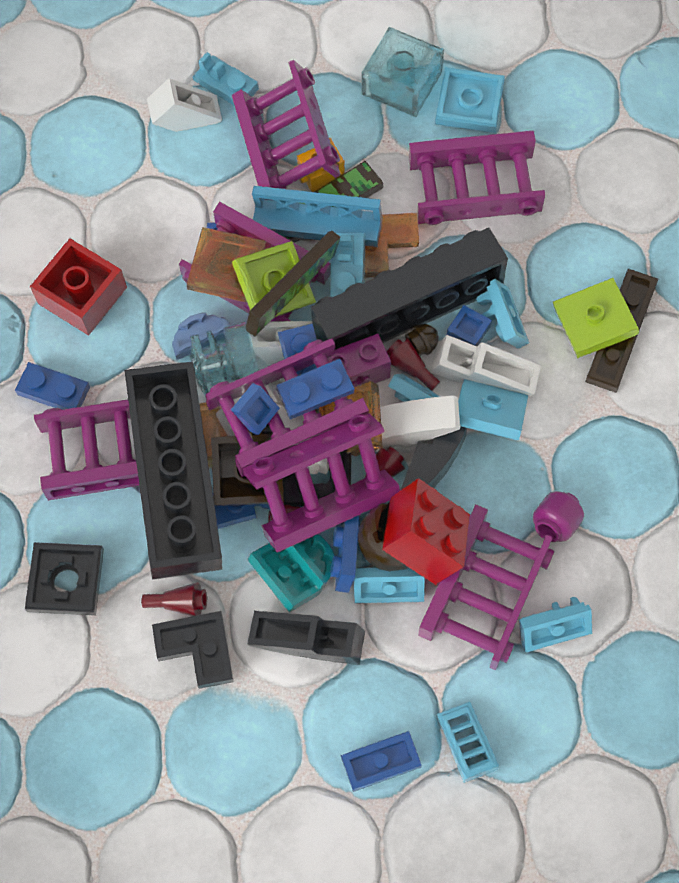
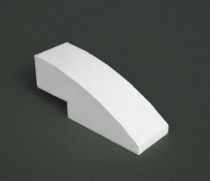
[430,335,541,397]
[355,396,460,452]

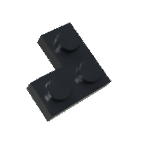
[152,611,234,689]

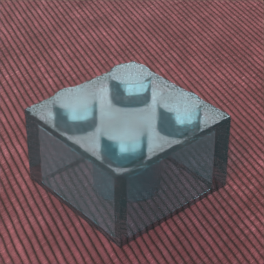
[361,27,444,117]

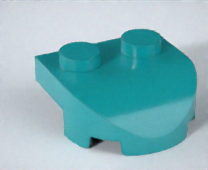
[248,534,334,613]

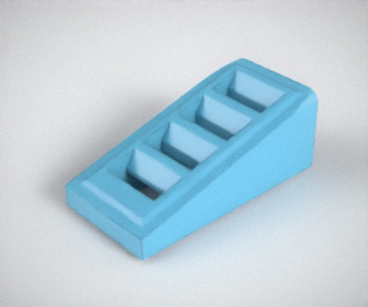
[436,702,499,783]

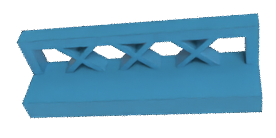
[252,186,383,247]

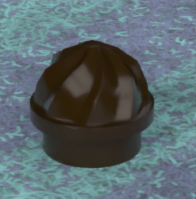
[405,324,439,356]

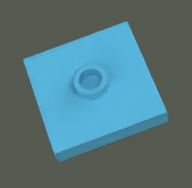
[435,67,505,133]
[458,379,528,440]

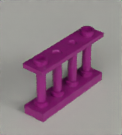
[232,59,341,200]
[409,130,545,225]
[179,201,331,322]
[206,338,369,477]
[34,399,139,501]
[242,412,400,552]
[418,504,555,670]

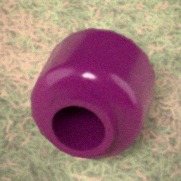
[533,491,584,542]

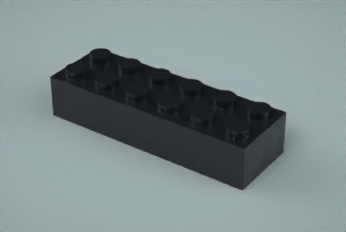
[311,227,508,350]
[124,361,222,580]

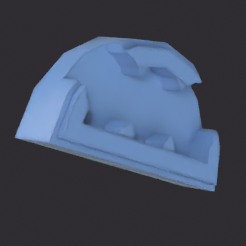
[172,312,235,360]

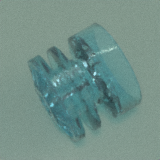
[190,322,259,397]

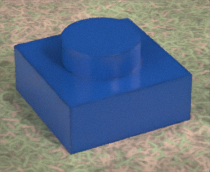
[446,305,492,346]
[231,383,280,435]

